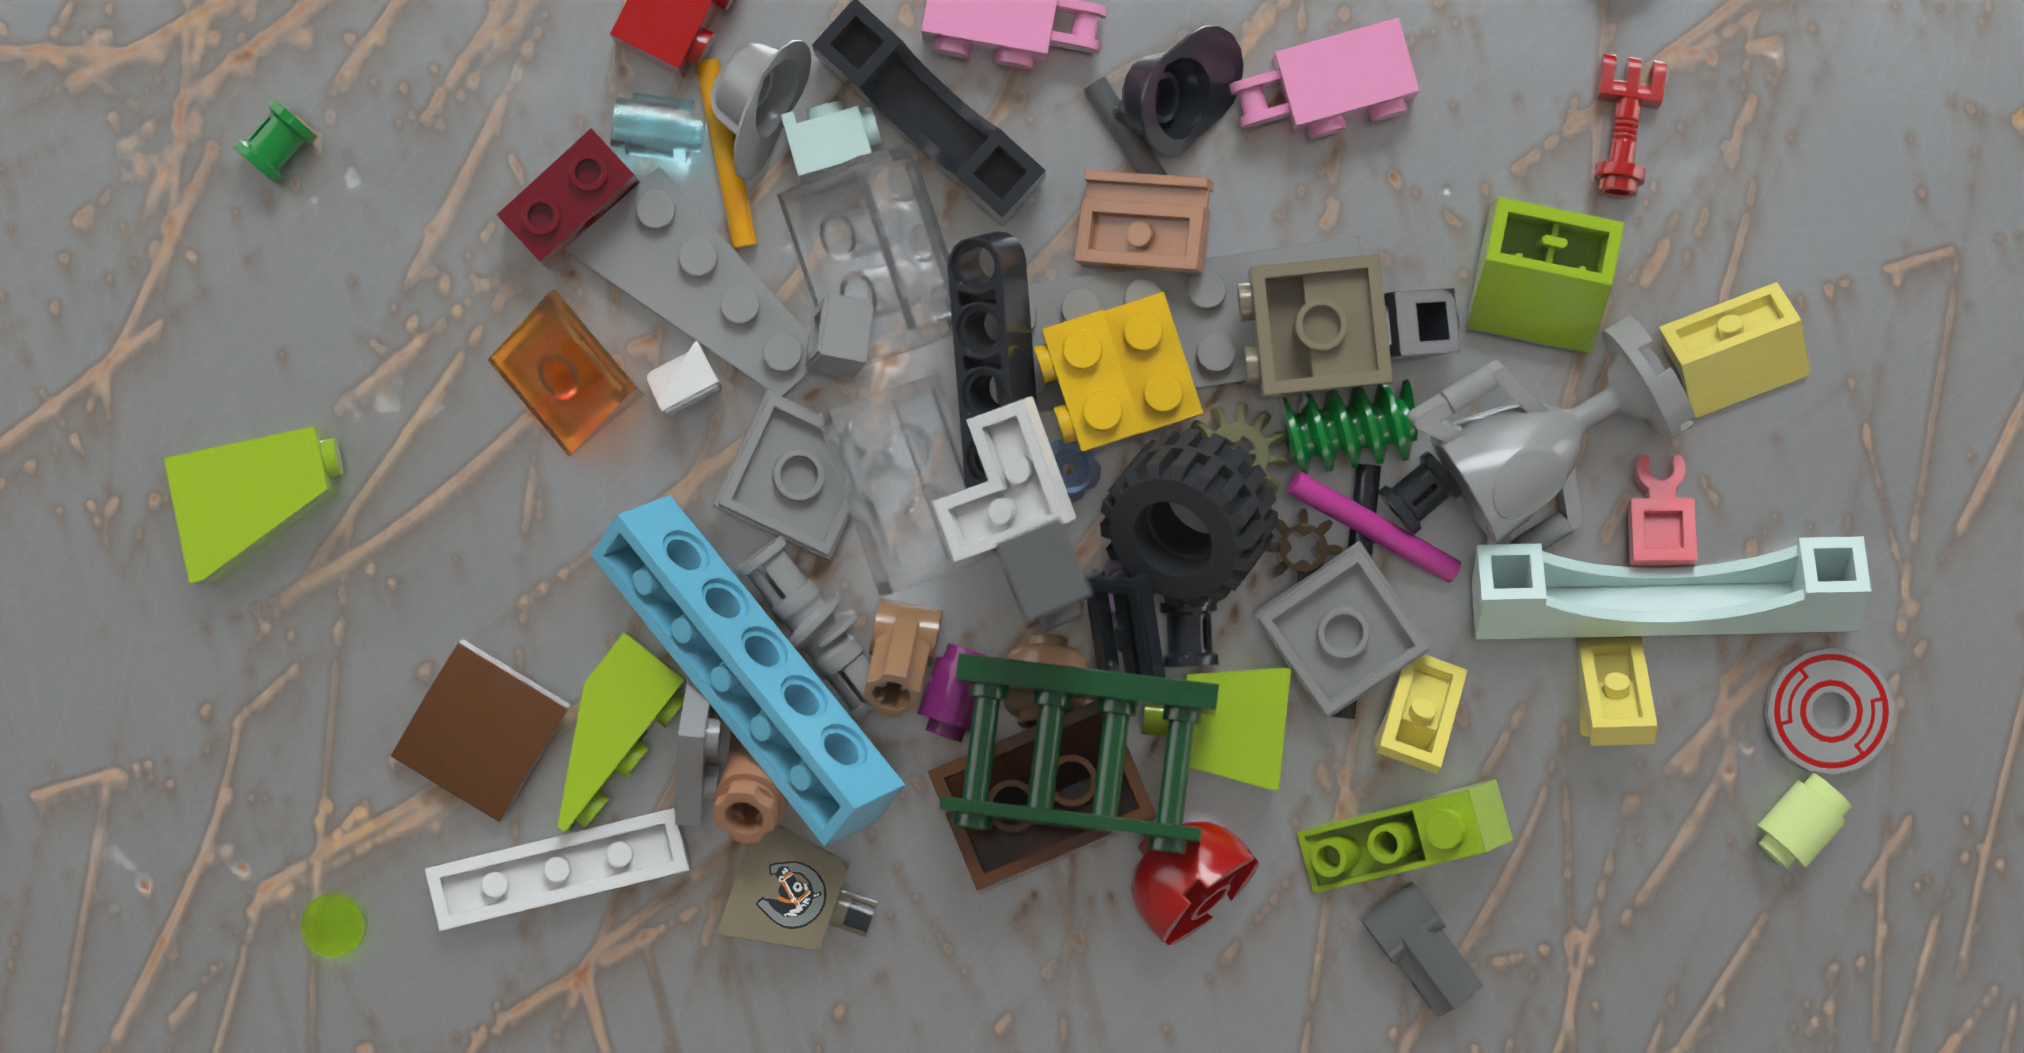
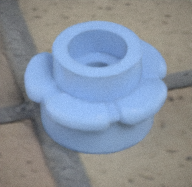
[1050,439,1101,501]

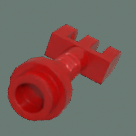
[1594,53,1667,198]

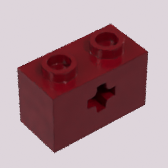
[497,128,640,269]

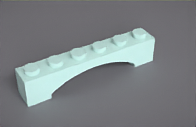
[1471,536,1871,640]

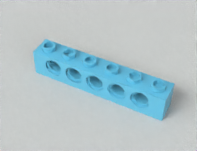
[590,495,906,847]

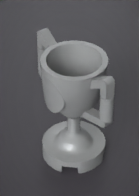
[1408,316,1695,551]

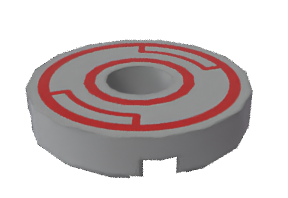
[1764,647,1895,775]

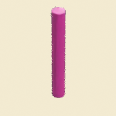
[1287,471,1461,583]

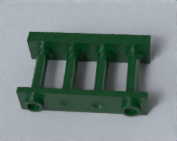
[939,653,1219,854]

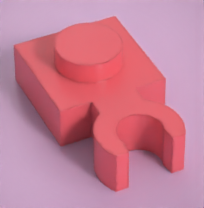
[1627,455,1698,567]

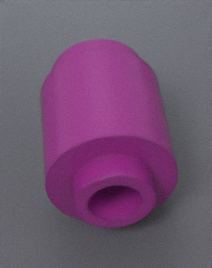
[917,643,987,742]

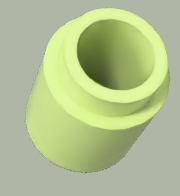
[1757,773,1852,869]

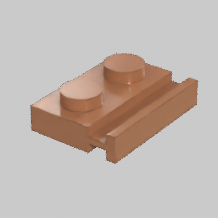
[1074,170,1214,274]

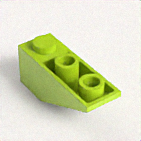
[557,632,687,832]
[1297,779,1513,894]

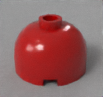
[1131,821,1259,946]

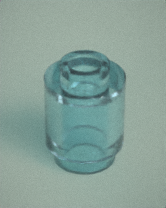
[610,92,706,163]

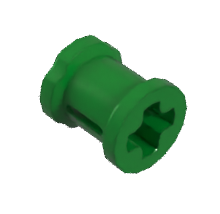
[232,99,318,184]

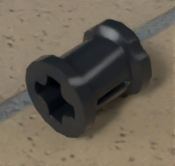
[1378,451,1463,535]
[1160,601,1219,667]

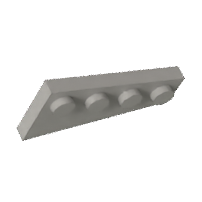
[564,166,813,397]

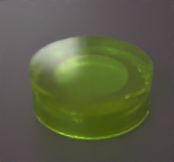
[301,892,368,957]

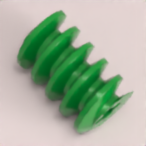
[1281,379,1418,475]

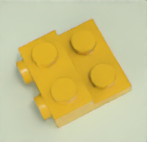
[1033,291,1203,454]

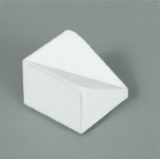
[647,341,722,417]

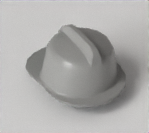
[711,40,811,181]

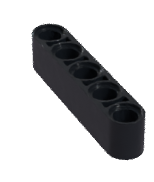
[948,231,1038,551]

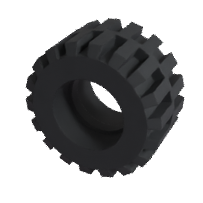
[1100,429,1278,608]

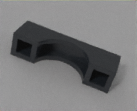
[812,0,1046,226]

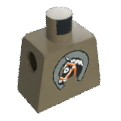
[717,824,878,951]

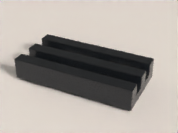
[1085,569,1166,678]

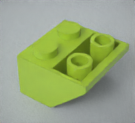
[1465,196,1625,354]

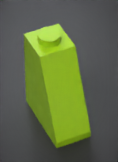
[164,426,343,585]

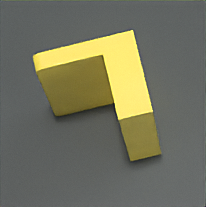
[1659,282,1811,418]

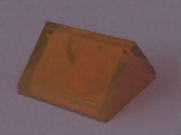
[488,289,645,456]

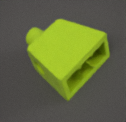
[1141,668,1291,791]

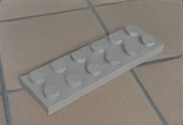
[985,236,1362,412]

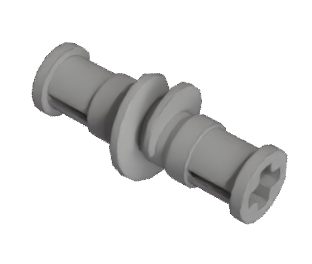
[735,535,875,722]

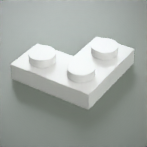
[932,396,1077,562]

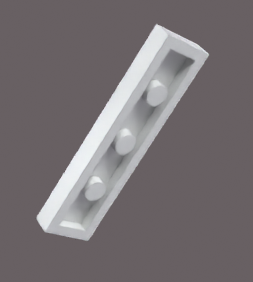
[425,807,691,931]

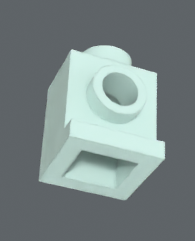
[781,101,882,183]

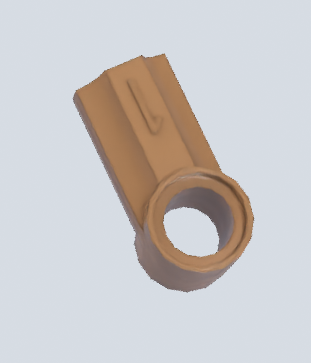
[863,598,943,718]

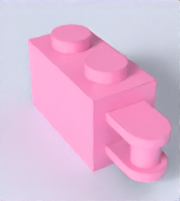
[921,0,1108,69]
[1229,17,1420,139]

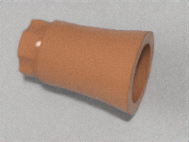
[713,731,788,844]

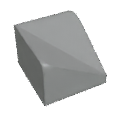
[805,293,874,378]

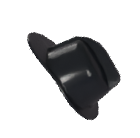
[1112,26,1244,157]

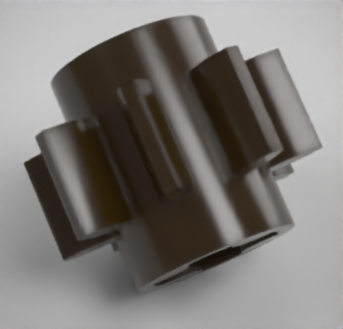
[1265,508,1342,584]

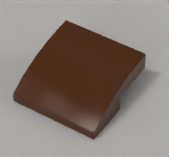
[391,639,571,823]

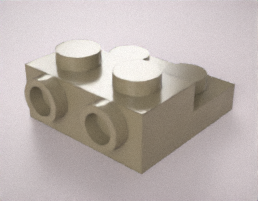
[1237,253,1393,398]

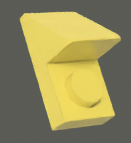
[1577,636,1658,746]
[1373,654,1468,775]

